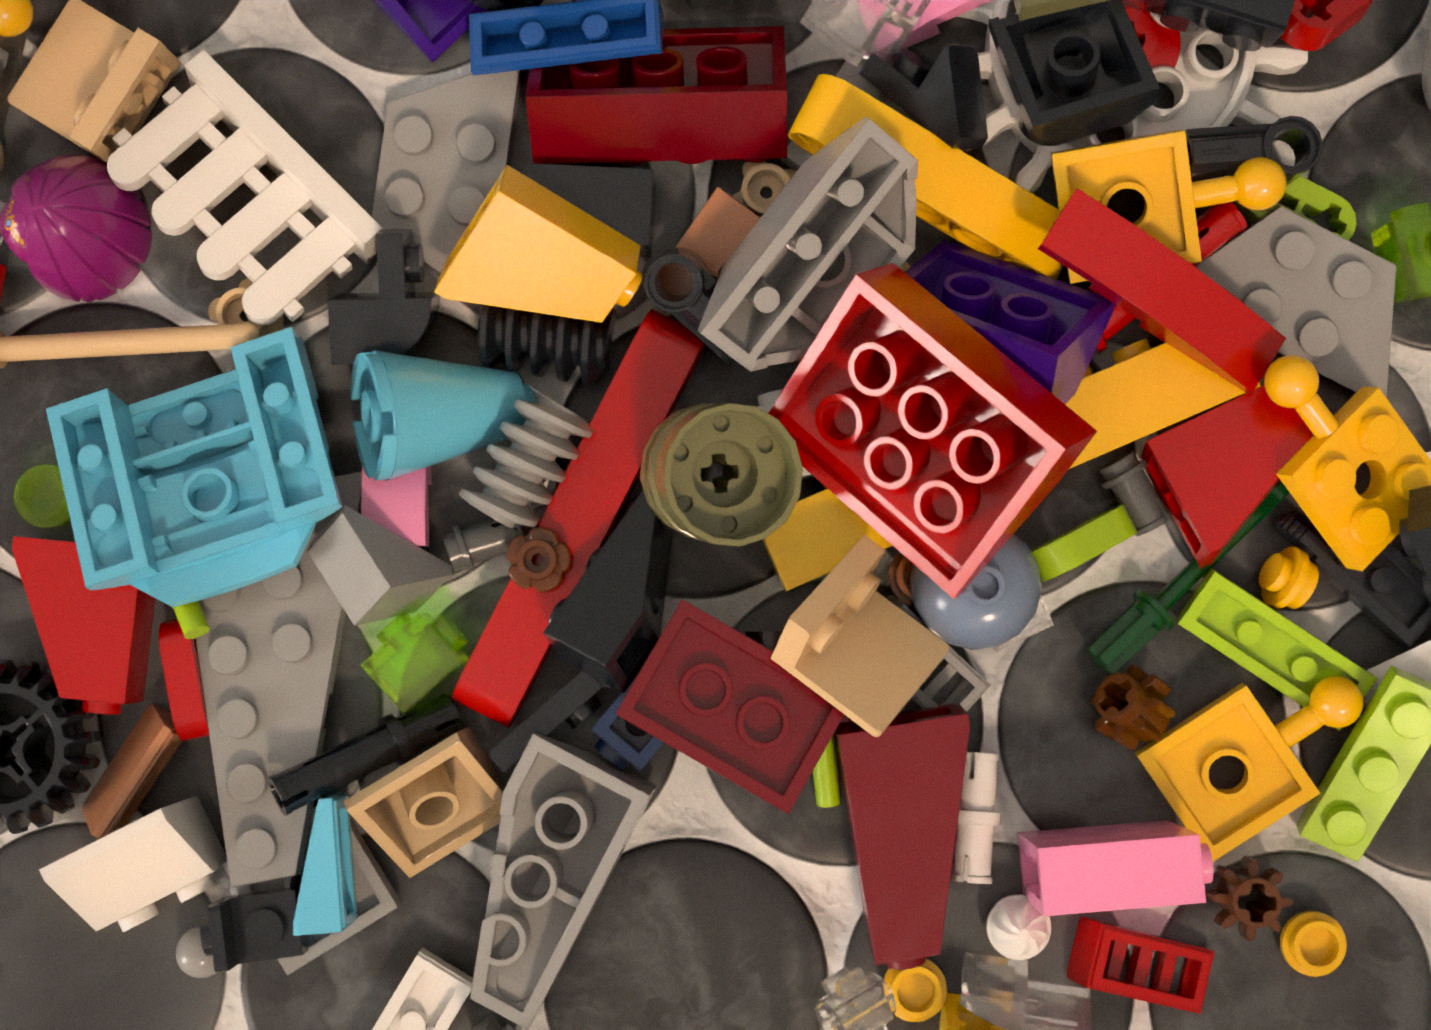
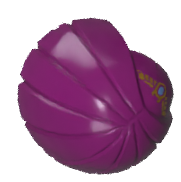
[0,154,152,302]

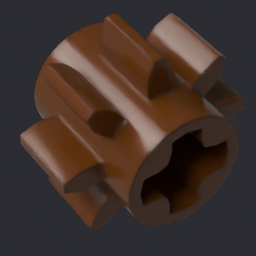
[1091,665,1176,751]
[1205,856,1293,941]

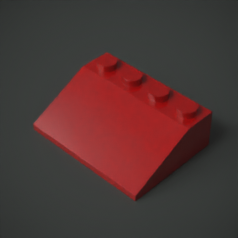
[768,263,1097,599]

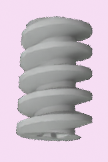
[459,385,594,530]

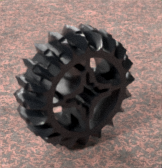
[0,660,103,834]

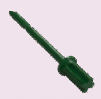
[1085,480,1290,675]

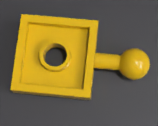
[1051,129,1287,284]
[1264,355,1431,571]
[1134,676,1364,862]

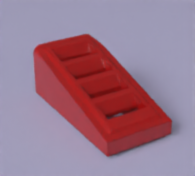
[1067,917,1215,1014]

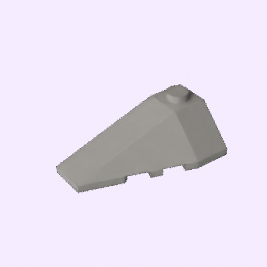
[470,733,657,1030]

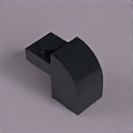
[328,229,440,365]

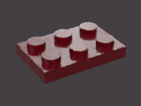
[616,599,844,814]

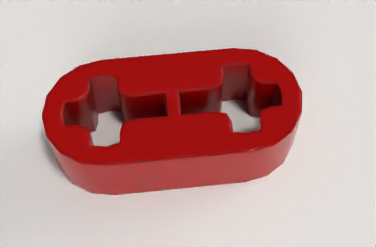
[1280,0,1373,51]
[158,619,209,741]

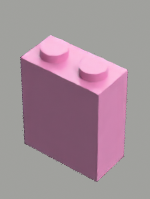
[1017,820,1213,916]

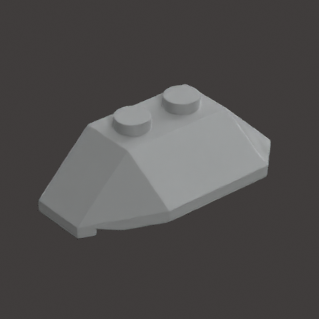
[698,117,918,372]

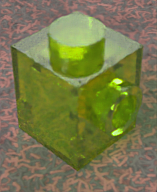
[1371,203,1431,304]
[361,612,469,714]

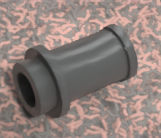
[1099,451,1172,537]
[442,518,523,573]

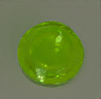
[14,464,70,528]

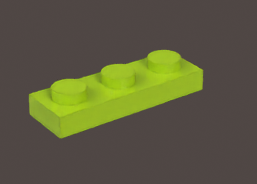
[1175,568,1378,731]
[1296,665,1431,862]

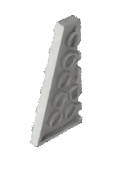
[196,472,362,887]

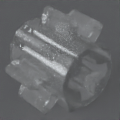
[815,967,896,1030]

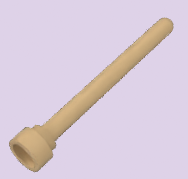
[0,323,260,368]

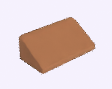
[82,704,183,840]

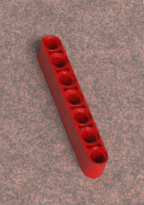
[452,309,706,728]

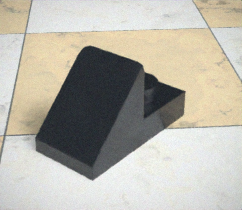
[859,44,988,149]

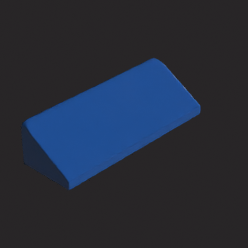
[469,0,664,76]

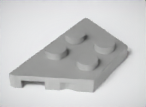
[372,70,522,274]
[1196,205,1396,398]

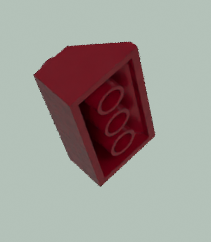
[526,26,787,166]

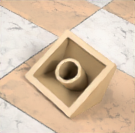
[343,727,505,878]

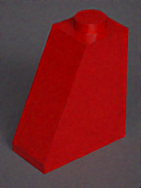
[1139,385,1314,569]
[12,536,155,714]

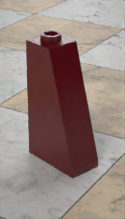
[834,703,970,970]

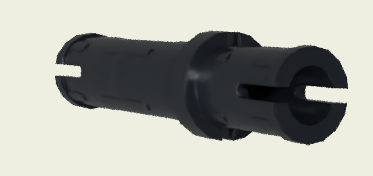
[267,693,463,816]

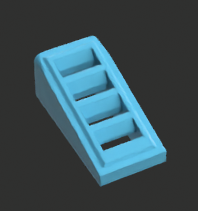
[292,792,357,936]

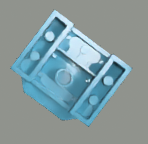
[46,327,343,607]

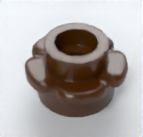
[506,527,571,592]

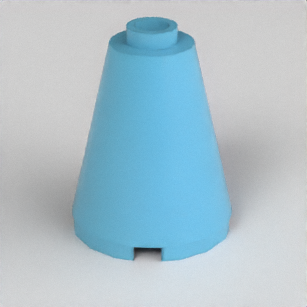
[351,351,535,481]

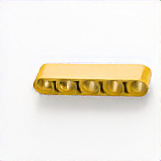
[788,74,1064,280]

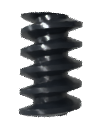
[477,305,616,387]

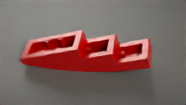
[1037,188,1286,394]

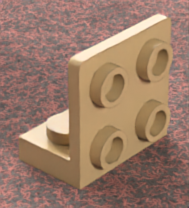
[7,0,181,163]
[771,535,949,737]

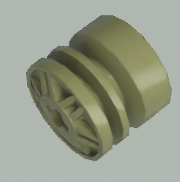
[640,403,803,547]

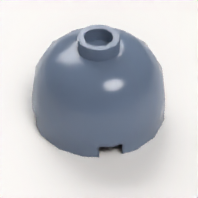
[909,534,1042,650]

